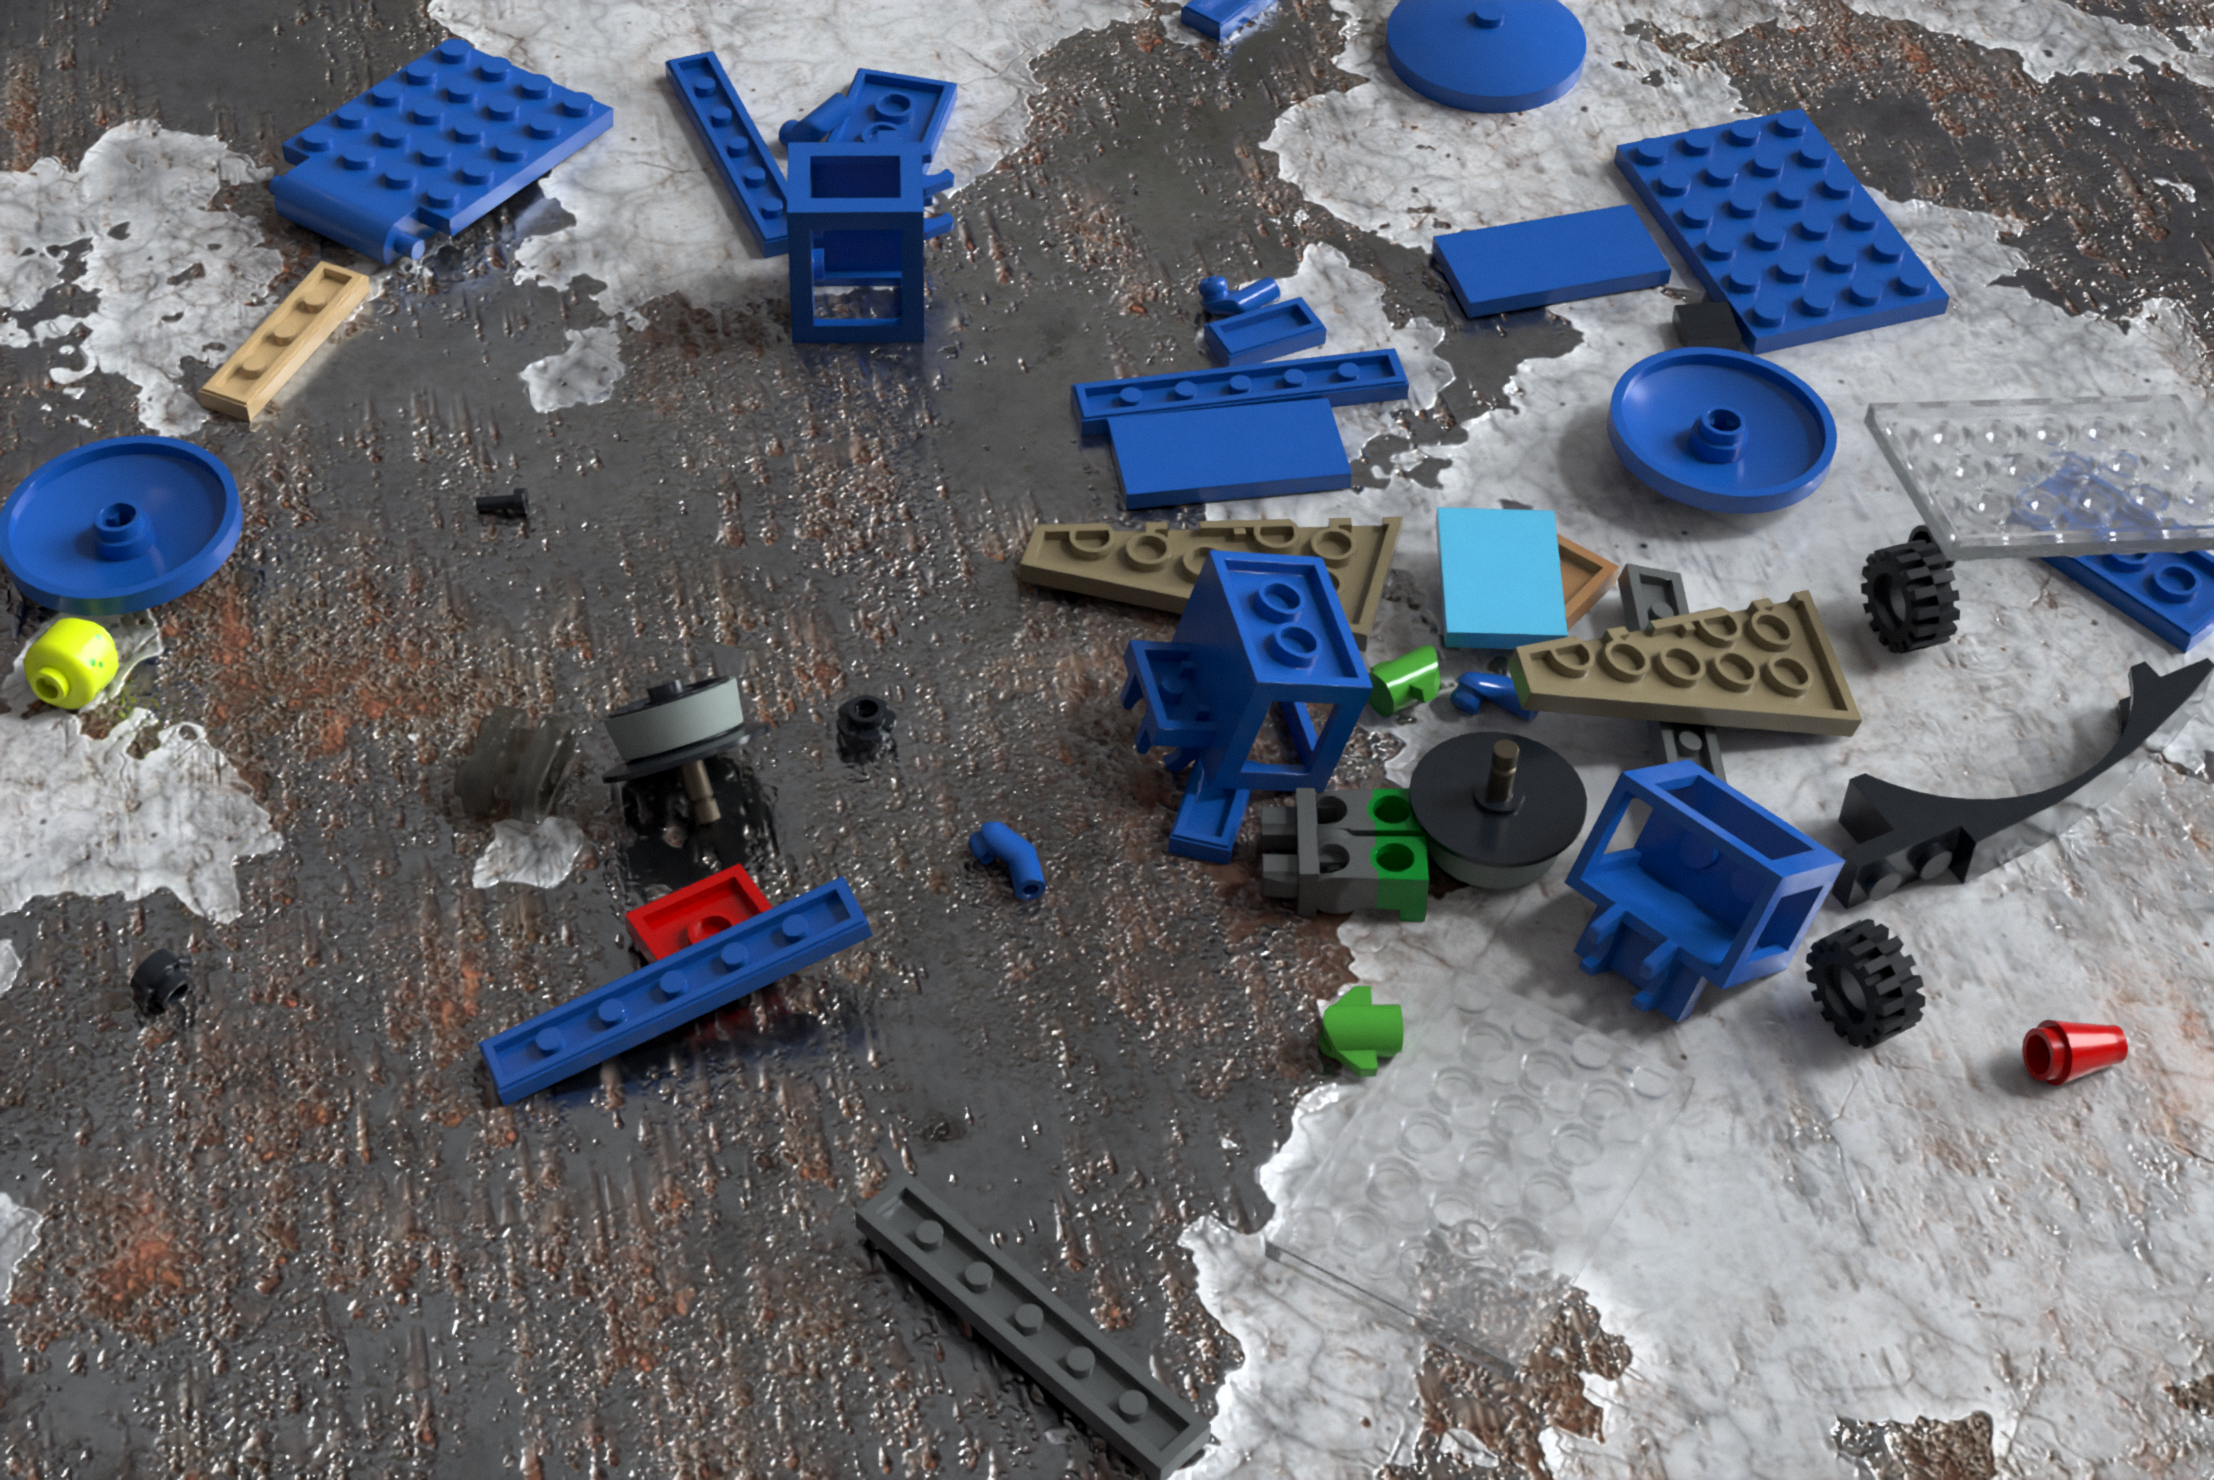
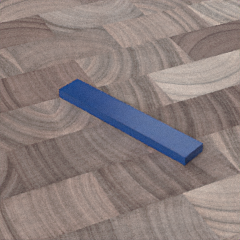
[665,51,788,259]
[1070,348,1409,436]
[477,876,873,1106]

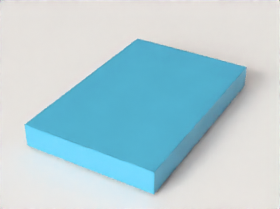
[1435,507,1568,649]

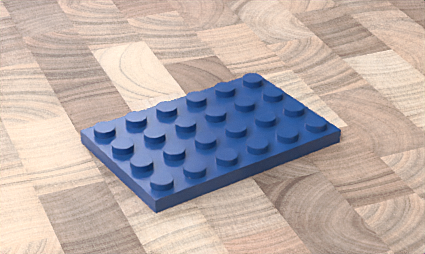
[1614,108,1950,355]

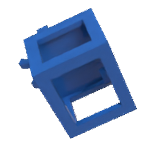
[787,130,954,343]
[1120,550,1373,792]
[1564,759,1846,1023]

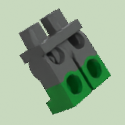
[1260,788,1429,922]

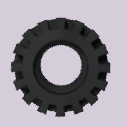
[1861,540,1960,654]
[1806,919,1925,1049]

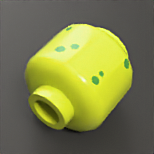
[23,618,119,709]

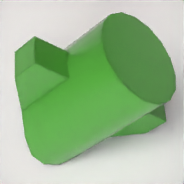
[1368,645,1443,717]
[1318,986,1403,1077]

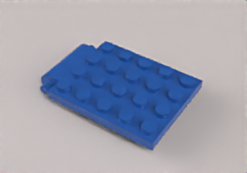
[269,38,613,265]

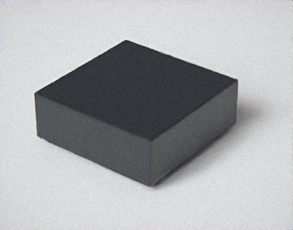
[1672,301,1742,351]

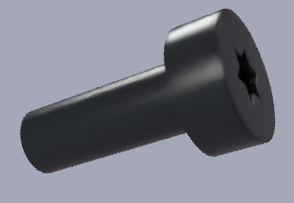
[476,488,530,515]

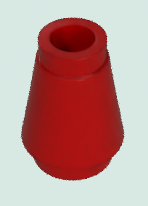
[2022,1020,2128,1086]

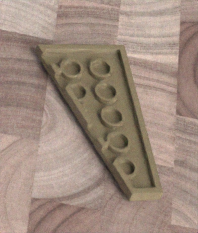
[1020,516,1403,652]
[1507,590,1862,737]

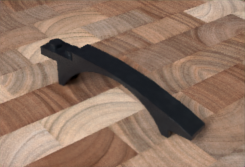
[1831,658,2214,910]

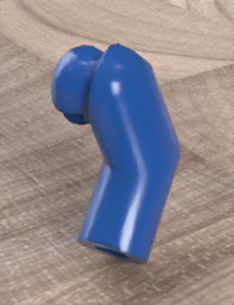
[779,92,853,150]
[1198,275,1281,316]
[1450,671,1539,722]
[968,821,1046,901]

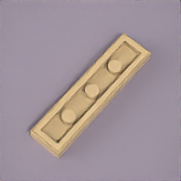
[199,261,371,422]

